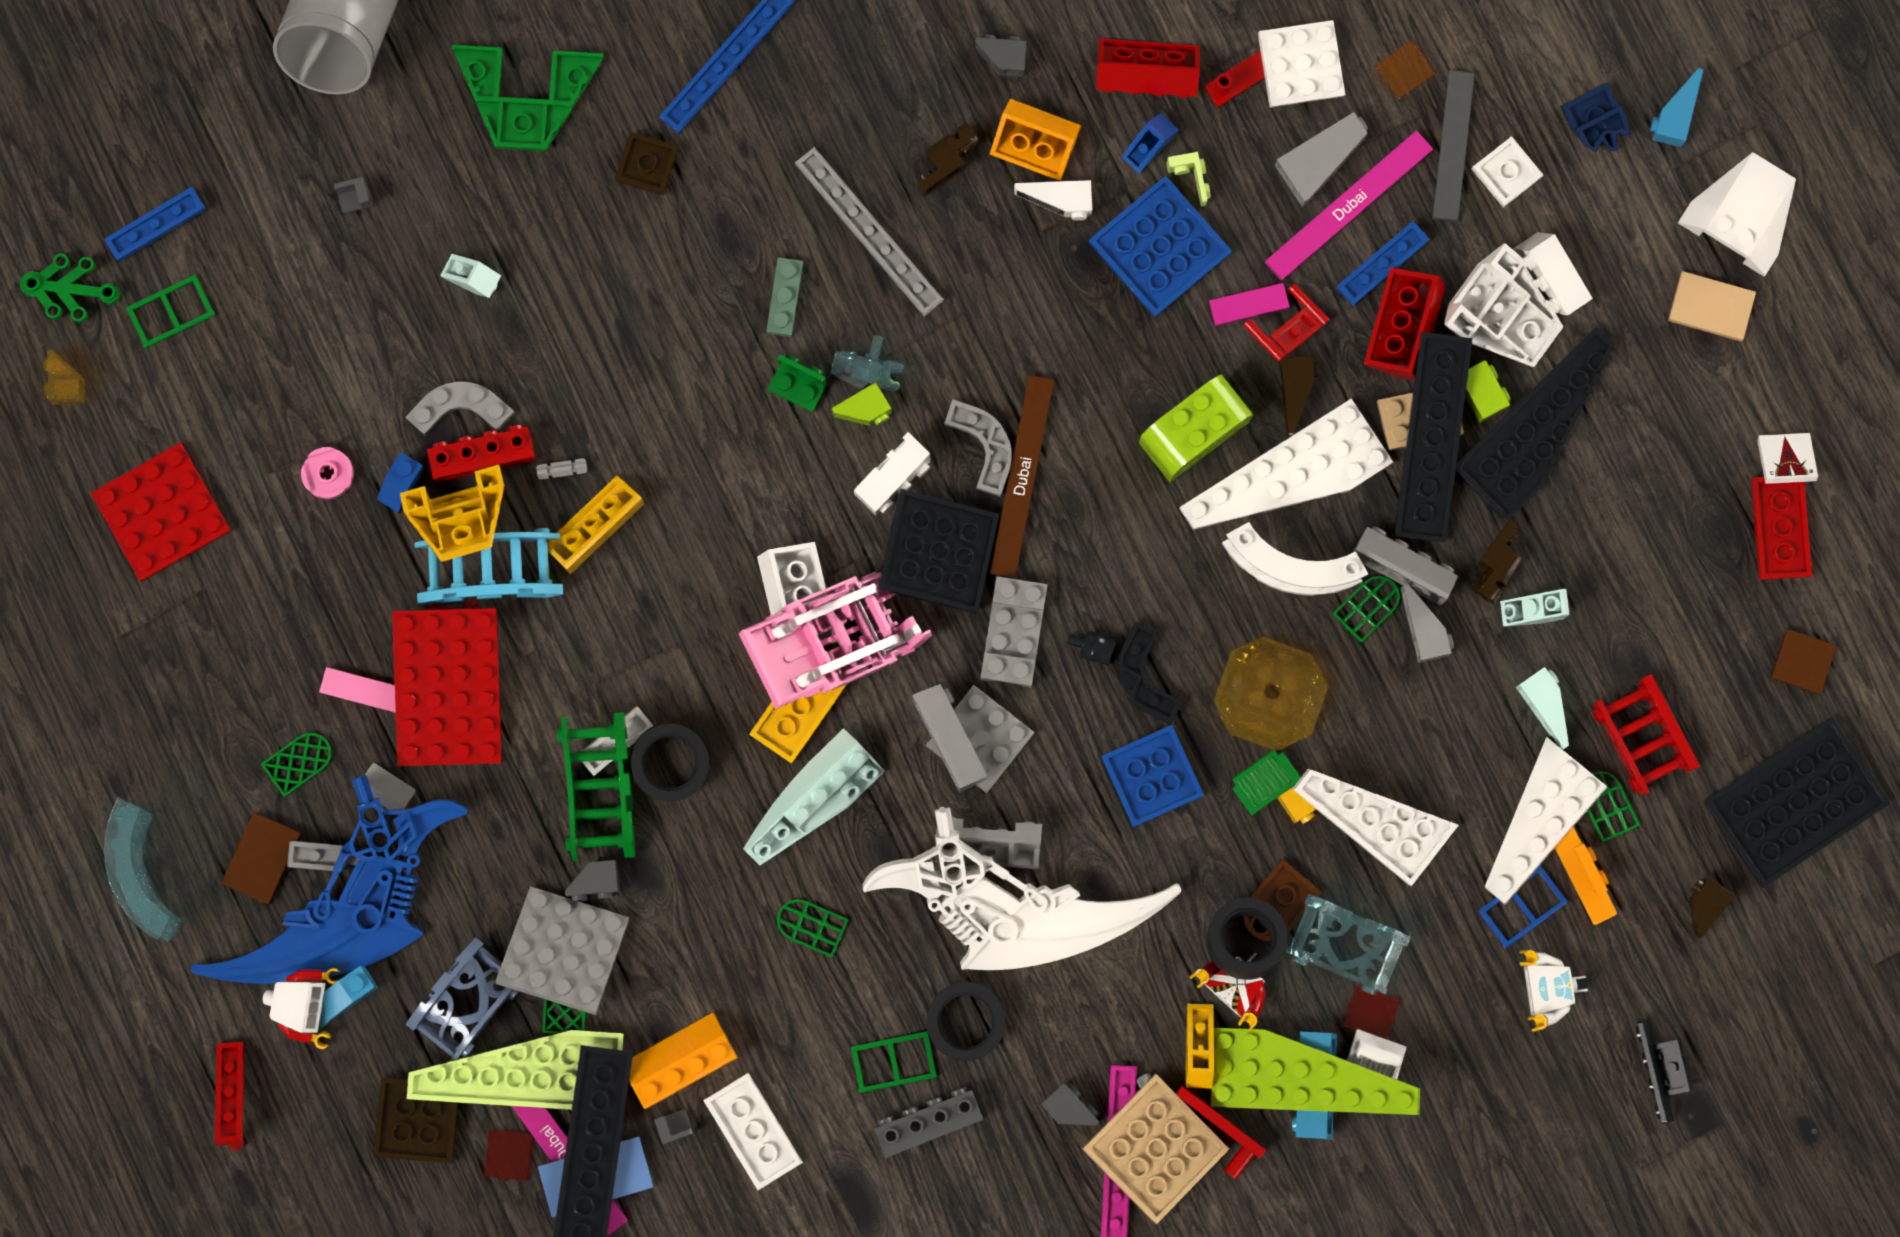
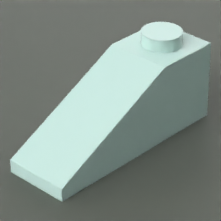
[1516,667,1569,750]

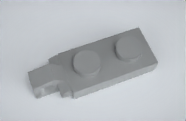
[287,841,360,871]

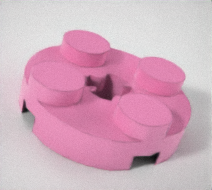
[301,447,354,499]

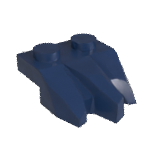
[1560,83,1631,152]

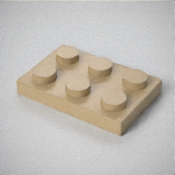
[1377,393,1464,451]

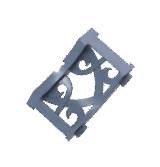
[405,938,520,1061]

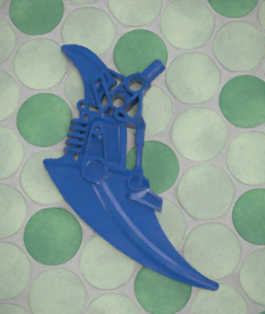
[191,775,468,984]

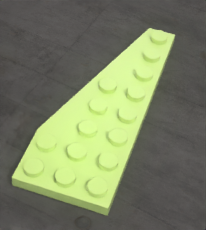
[407,1030,624,1110]

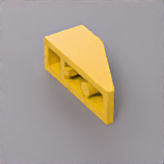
[1185,1004,1214,1089]

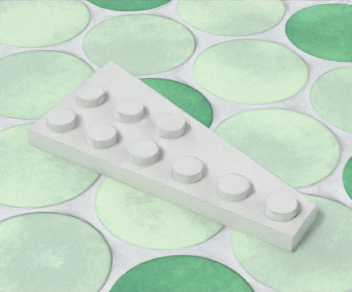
[1292,769,1458,886]

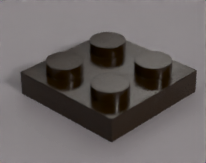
[615,132,679,196]

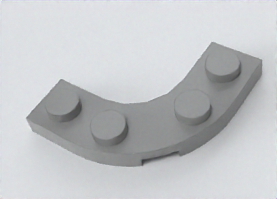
[405,382,515,436]
[944,399,1012,497]

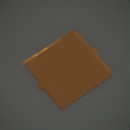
[1375,41,1435,99]

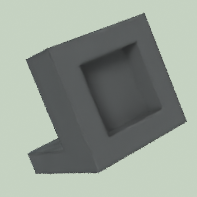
[334,177,373,214]
[654,1109,694,1144]

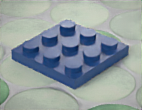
[1101,725,1204,828]

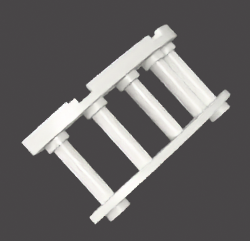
[1222,522,1368,596]

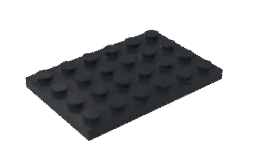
[1703,717,1891,888]

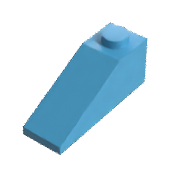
[1650,68,1703,147]
[318,966,379,1030]

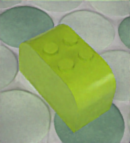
[1139,374,1253,482]

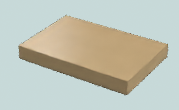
[1668,271,1756,342]

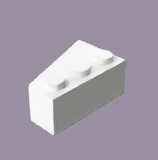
[1513,232,1593,315]
[854,432,930,515]

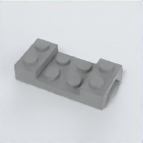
[980,577,1047,688]
[935,817,1042,869]

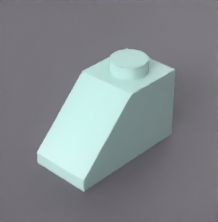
[440,254,501,298]

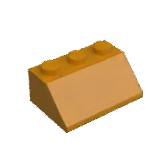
[990,99,1081,181]

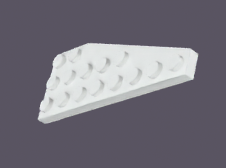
[1179,399,1393,530]

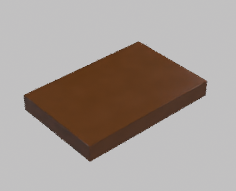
[221,812,302,905]

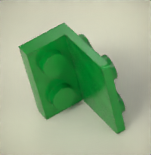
[767,354,827,413]

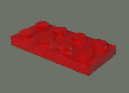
[1751,477,1812,580]

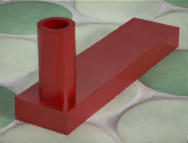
[1204,51,1265,109]
[214,1042,245,1151]
[1176,1084,1266,1179]

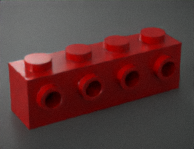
[427,425,537,483]

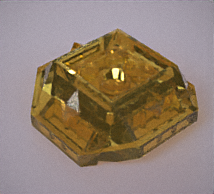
[1213,637,1329,752]

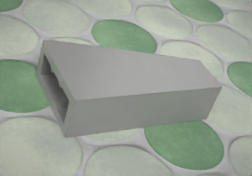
[1275,112,1368,207]

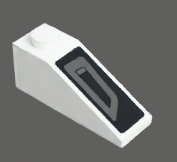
[1014,180,1092,221]

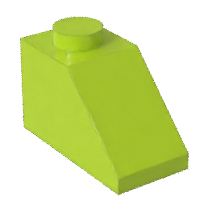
[832,383,892,426]

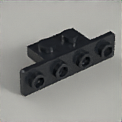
[1636,1019,1693,1124]

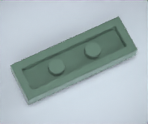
[766,257,803,337]

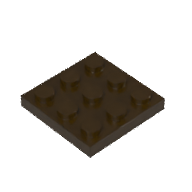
[373,1077,459,1164]

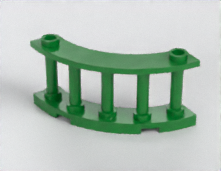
[557,713,635,861]

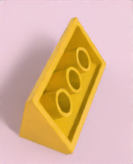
[548,476,644,574]

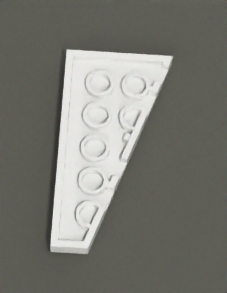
[1485,737,1607,905]

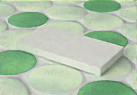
[703,1073,803,1190]

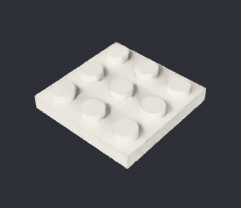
[1258,20,1345,108]

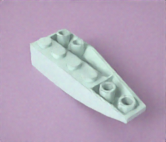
[743,728,885,865]

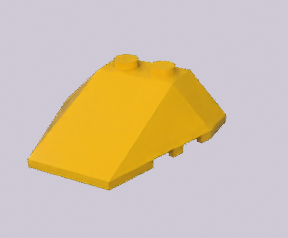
[400,465,504,562]

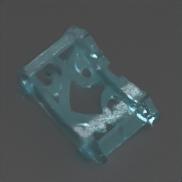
[1285,894,1411,995]

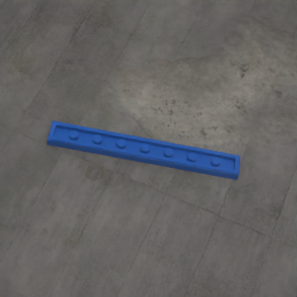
[659,0,797,135]

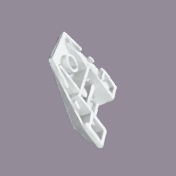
[1678,152,1796,276]
[1444,243,1563,367]

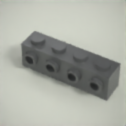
[874,1087,983,1158]

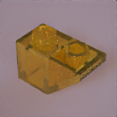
[44,350,85,405]

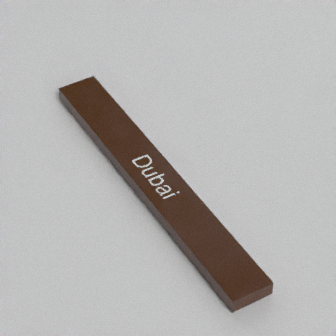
[990,375,1054,579]

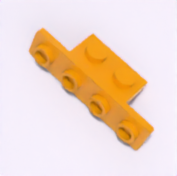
[1555,827,1617,925]

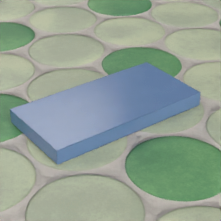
[538,1137,653,1218]

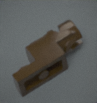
[917,123,979,197]
[1474,519,1521,604]

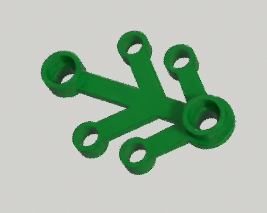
[20,254,121,323]

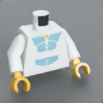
[1520,950,1588,1032]

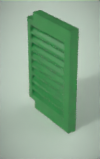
[1232,749,1301,815]

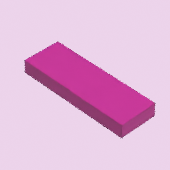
[1209,283,1290,327]

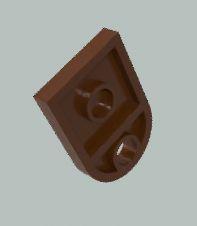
[1242,859,1322,942]

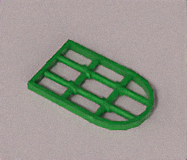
[1332,576,1400,643]
[1587,771,1640,843]
[777,899,849,958]

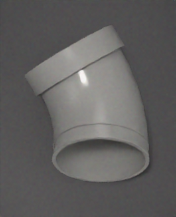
[273,0,399,94]

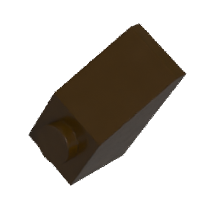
[1689,877,1735,938]

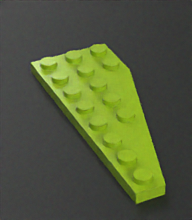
[1211,1028,1420,1115]

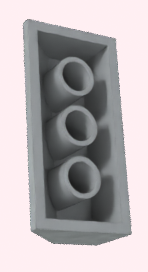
[1352,526,1458,606]
[912,684,990,793]

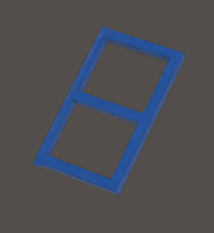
[1478,866,1568,949]

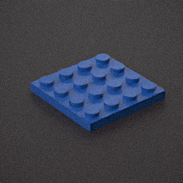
[1088,176,1232,318]

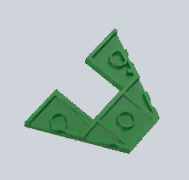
[452,45,604,152]

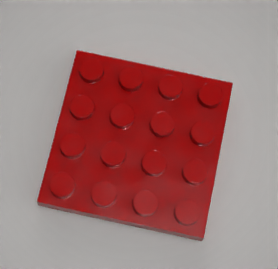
[90,442,232,582]

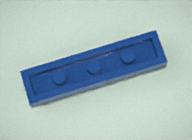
[104,187,206,262]
[1336,221,1430,307]

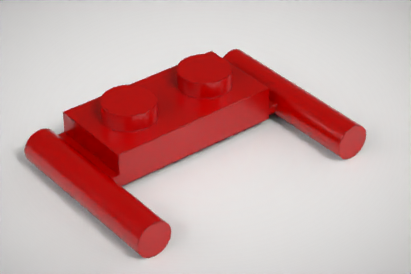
[1243,284,1330,362]

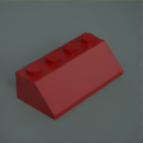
[1096,38,1200,98]
[1364,268,1446,380]

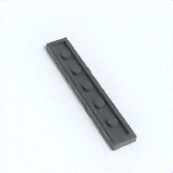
[1432,70,1475,222]

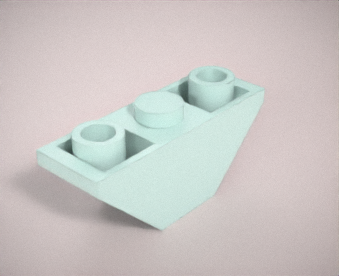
[1500,589,1569,627]

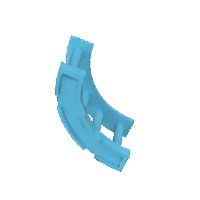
[415,528,563,605]

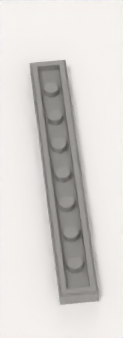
[795,147,944,317]

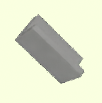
[353,763,416,815]

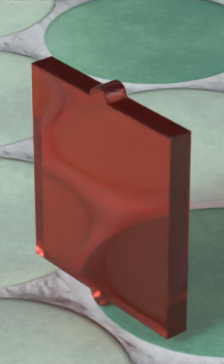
[1342,985,1400,1040]
[484,1130,533,1181]

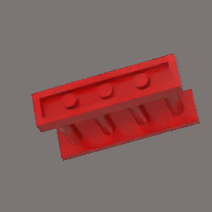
[1592,674,1700,796]

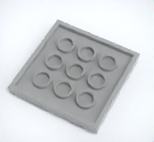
[496,887,629,1015]

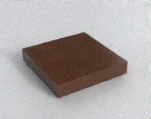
[1770,629,1836,695]

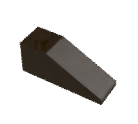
[1279,355,1318,438]

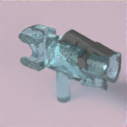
[831,335,905,391]

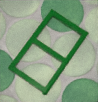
[126,275,215,348]
[851,1031,938,1093]

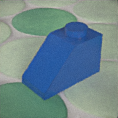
[1121,113,1179,174]
[377,452,427,513]

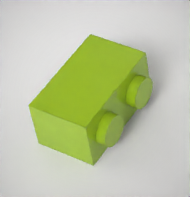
[1465,360,1511,423]

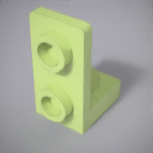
[1166,152,1211,207]

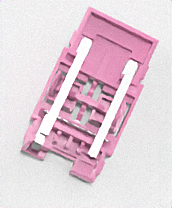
[739,572,932,709]

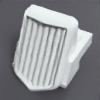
[1346,1029,1406,1079]

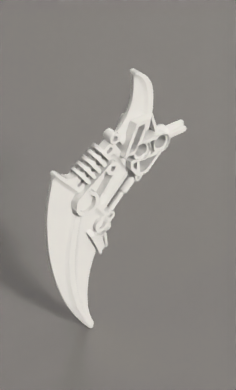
[862,807,1181,970]

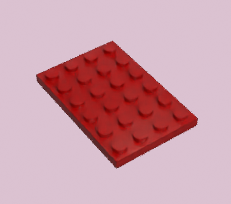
[392,608,502,766]

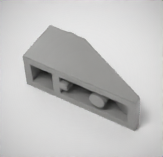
[1400,584,1454,663]

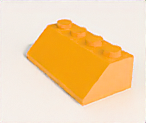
[629,1013,738,1109]

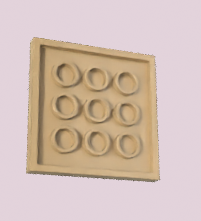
[1082,1074,1229,1224]

